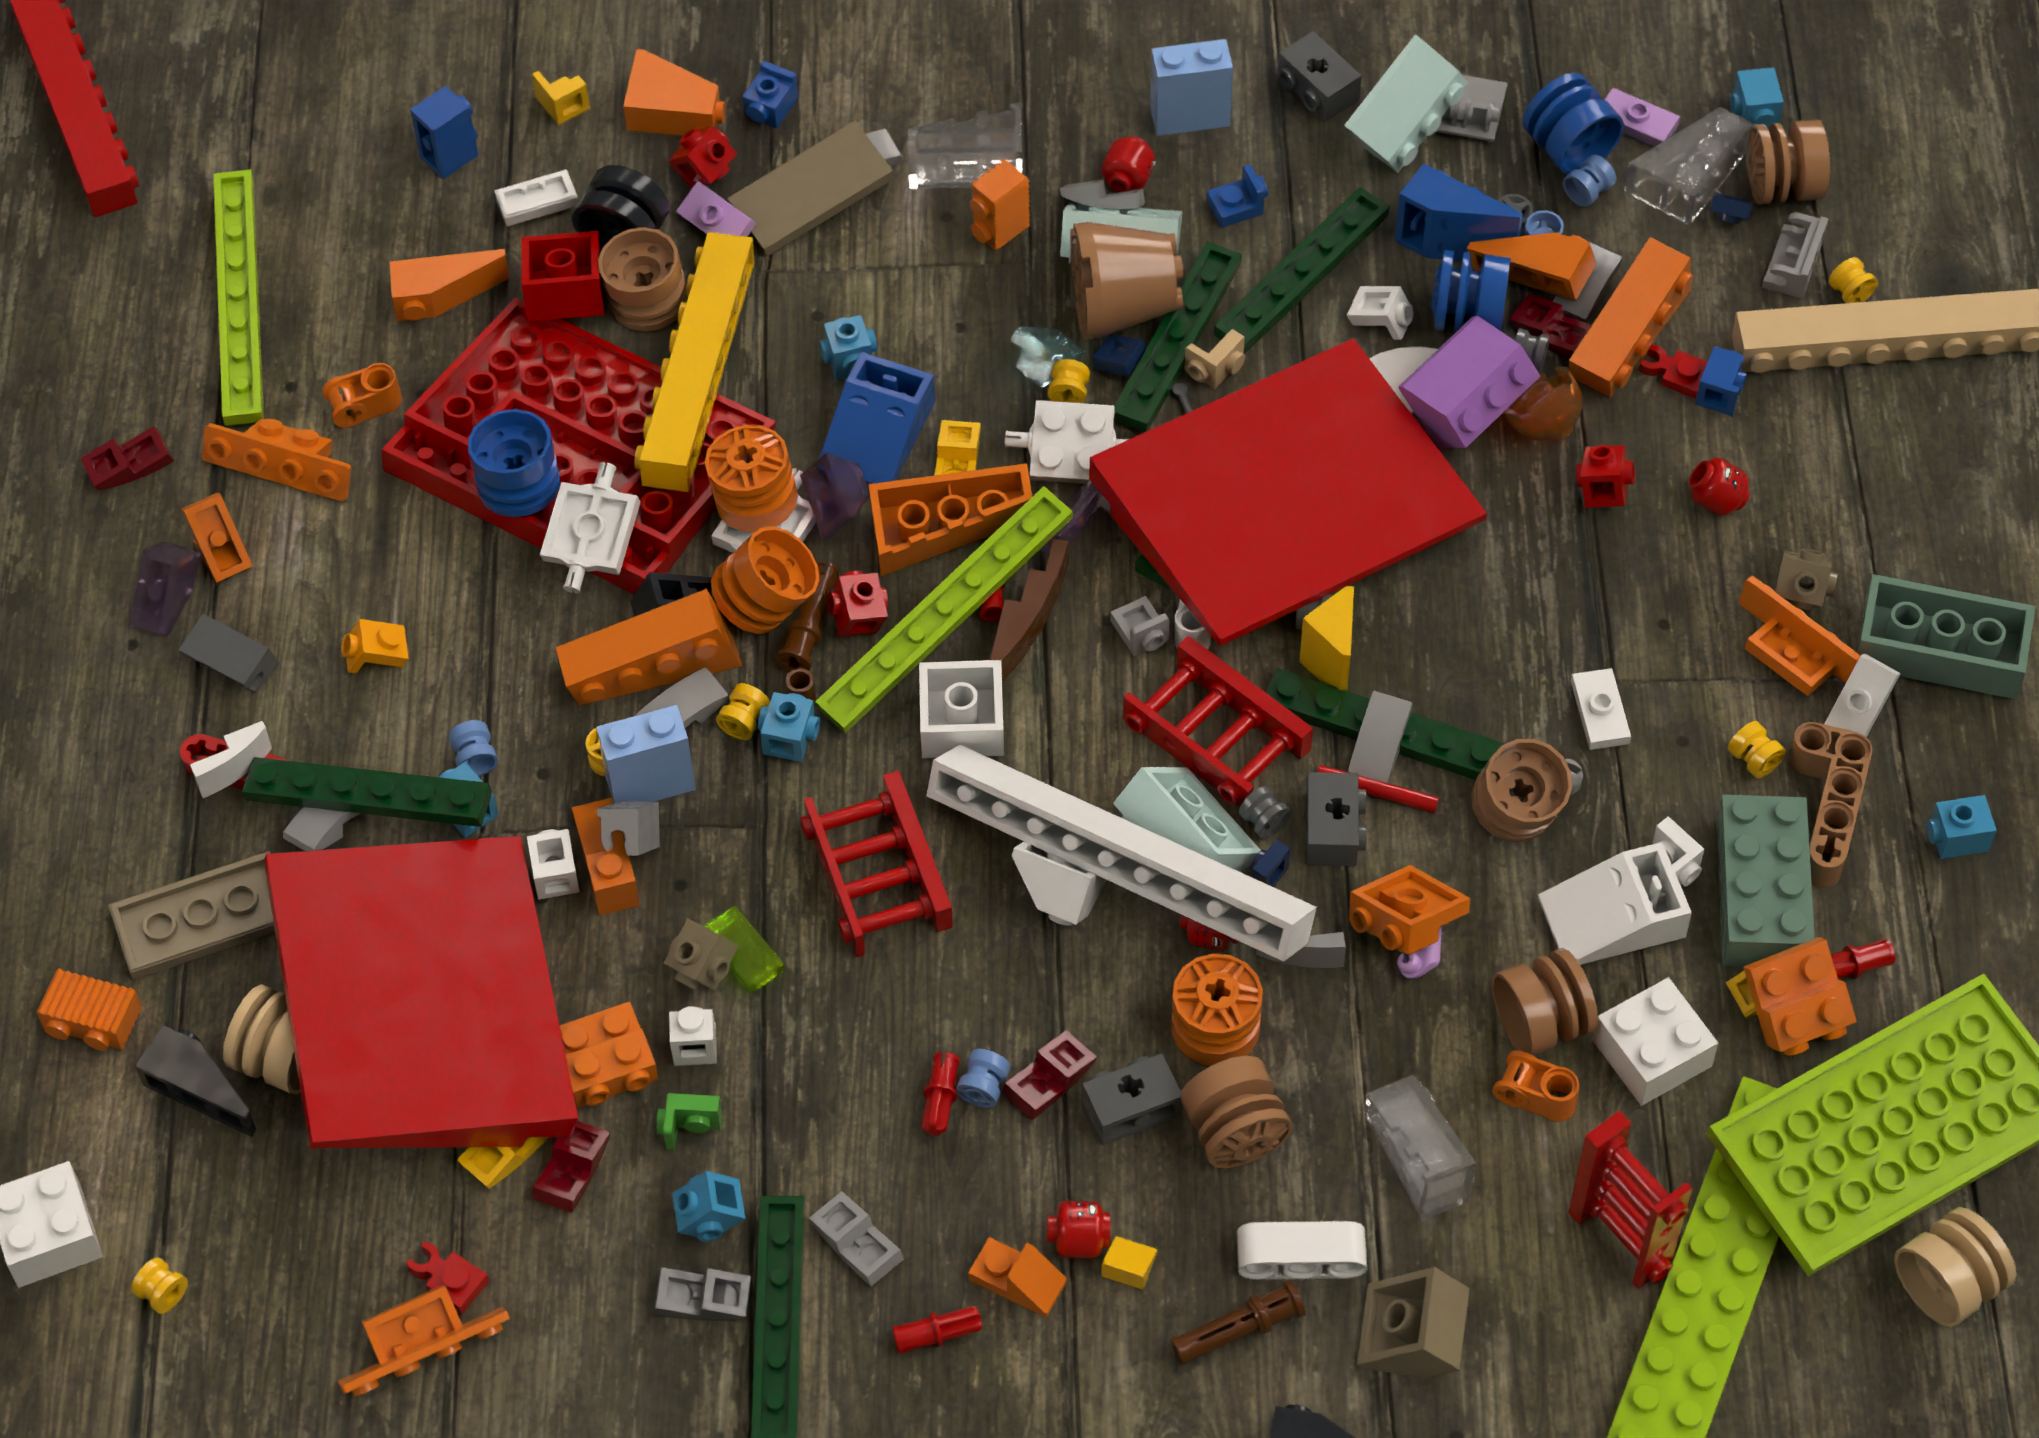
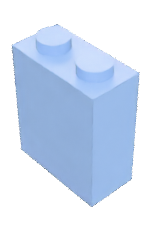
[1150,39,1233,136]
[596,705,696,803]

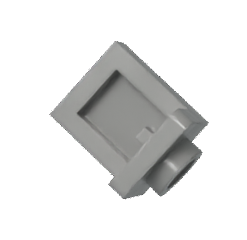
[1110,596,1170,656]

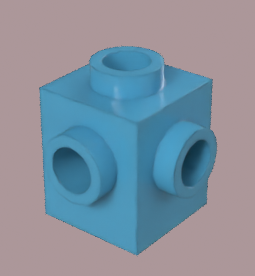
[819,315,878,382]
[758,692,820,762]
[672,1171,746,1241]

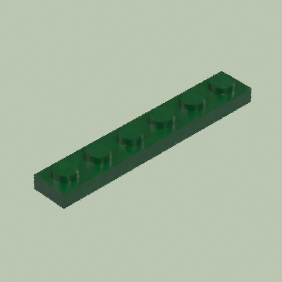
[1214,187,1390,354]
[1114,241,1242,432]
[1266,668,1505,780]
[242,757,492,827]
[751,1196,805,1438]

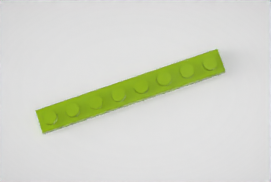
[213,169,264,426]
[815,486,1073,734]

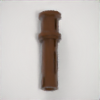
[776,561,840,673]
[1170,1279,1306,1365]

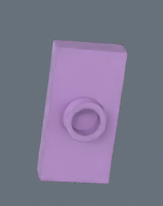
[1605,88,1680,150]
[676,181,757,237]

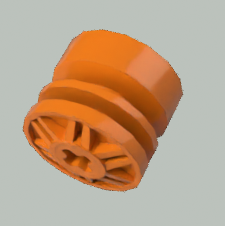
[705,425,798,532]
[711,526,819,634]
[1171,953,1263,1066]

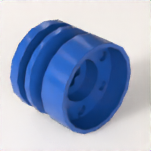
[1522,72,1625,174]
[1431,250,1510,333]
[468,409,560,517]

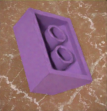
[1398,316,1541,450]

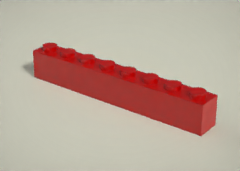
[9,0,140,218]

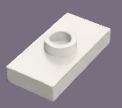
[494,170,579,226]
[1824,653,1901,737]
[1571,668,1631,750]

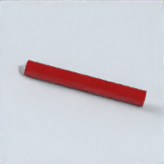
[1317,765,1440,813]

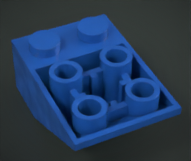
[1395,163,1523,261]
[817,352,935,485]

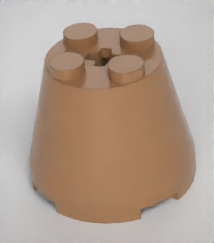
[1070,222,1183,340]

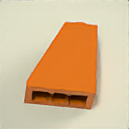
[623,49,726,136]

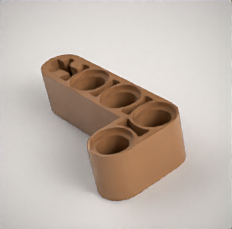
[1789,722,1872,888]

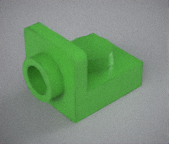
[657,1093,723,1150]

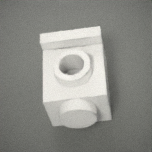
[527,829,580,900]
[669,1006,717,1066]

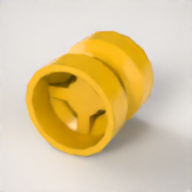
[716,683,770,741]
[1728,721,1786,779]

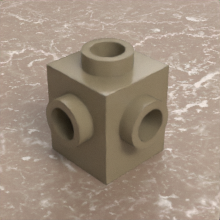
[1775,549,1838,610]
[664,918,739,991]

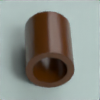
[786,668,816,705]

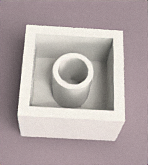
[919,660,1004,758]
[1592,977,1718,1106]
[0,1161,103,1288]

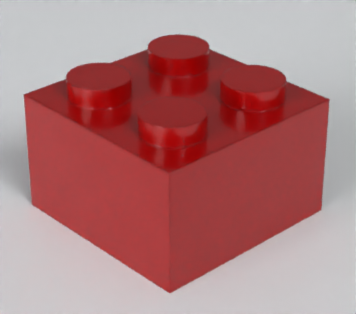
[521,231,604,322]

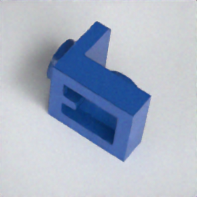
[1207,164,1268,228]

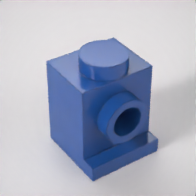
[742,61,798,128]
[1695,346,1747,416]

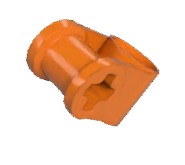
[322,363,402,428]
[1492,1050,1579,1122]

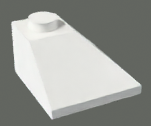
[1012,842,1107,926]

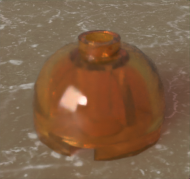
[1503,367,1583,441]

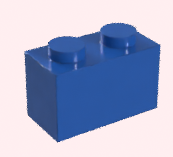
[410,86,478,179]

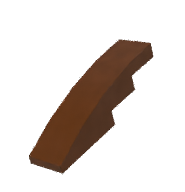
[990,539,1069,683]

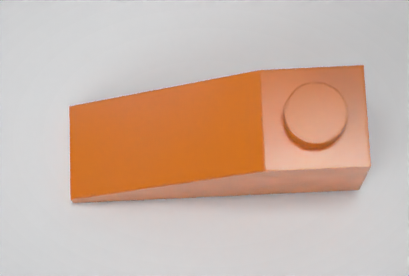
[1467,232,1597,301]
[390,249,509,321]
[571,798,640,916]

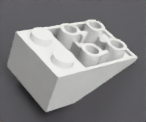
[1538,842,1692,965]

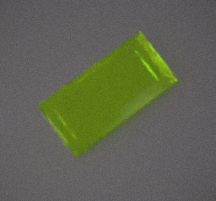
[704,906,785,994]

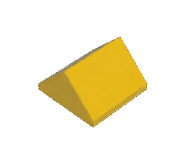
[1300,586,1354,691]

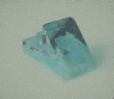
[1011,326,1085,387]

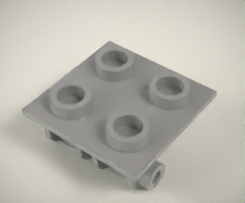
[1436,75,1508,142]

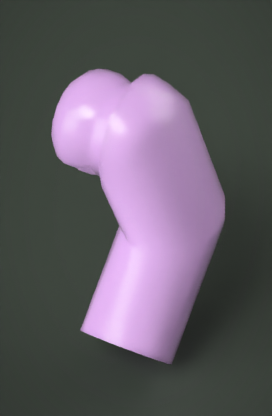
[1397,927,1442,978]

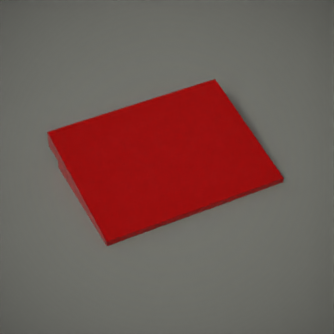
[381,297,776,594]
[1089,338,1487,646]
[264,836,578,1148]

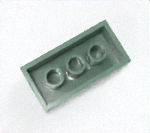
[1856,574,2036,699]
[1716,794,1815,967]

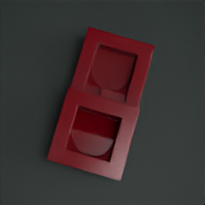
[1509,294,1592,360]
[80,426,175,490]
[1002,1030,1097,1120]
[532,1121,610,1213]

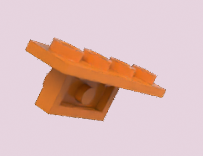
[202,419,351,502]
[1738,576,1861,696]
[338,1285,510,1396]

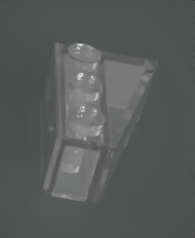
[908,102,1022,189]
[1624,107,1753,225]
[1364,1074,1476,1221]

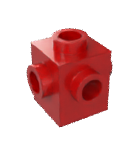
[668,125,737,189]
[1576,445,1635,508]
[826,571,888,637]

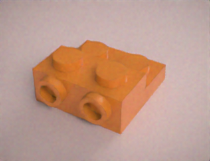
[1348,865,1471,955]
[1743,937,1857,1055]
[559,1001,659,1108]

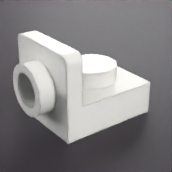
[1347,286,1413,340]
[1652,816,1704,887]

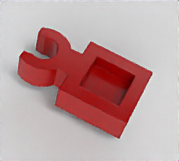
[1639,345,1708,399]
[406,1241,489,1315]

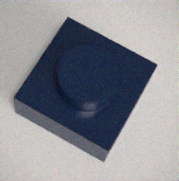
[1710,192,1754,224]
[1092,334,1146,376]
[1250,839,1290,887]

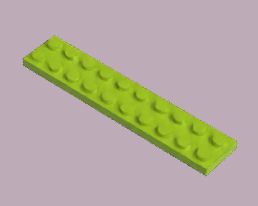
[1607,1076,1779,1438]

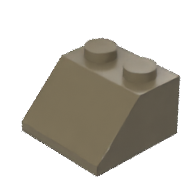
[1357,1267,1470,1378]

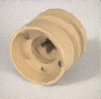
[223,984,301,1095]
[1894,1207,2017,1328]

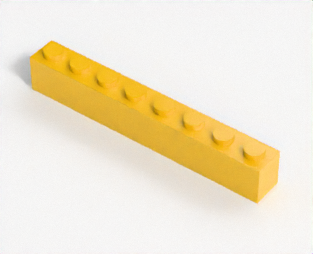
[634,232,754,492]

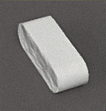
[1237,1221,1367,1279]

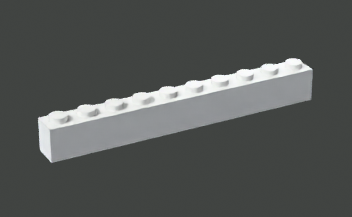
[926,745,1317,962]

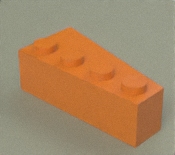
[1569,237,1694,397]
[868,463,1032,577]
[556,589,742,706]

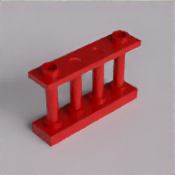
[1123,635,1313,807]
[799,770,953,957]
[1568,1110,1692,1289]

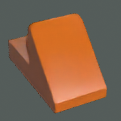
[181,492,253,583]
[968,1237,1067,1318]

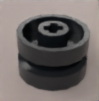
[571,165,670,251]

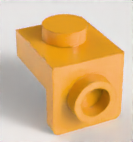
[341,619,409,674]

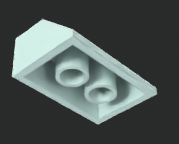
[1344,35,1468,173]
[1060,202,1182,263]
[1113,767,1260,872]

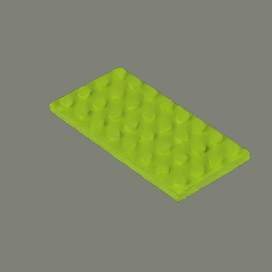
[1706,974,2039,1277]

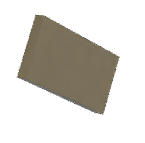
[727,120,895,256]
[108,851,275,980]

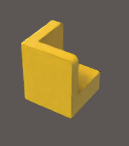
[532,71,590,125]

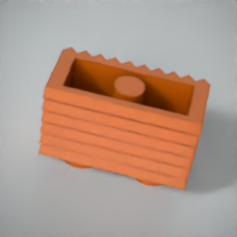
[970,160,1030,250]
[36,968,142,1051]

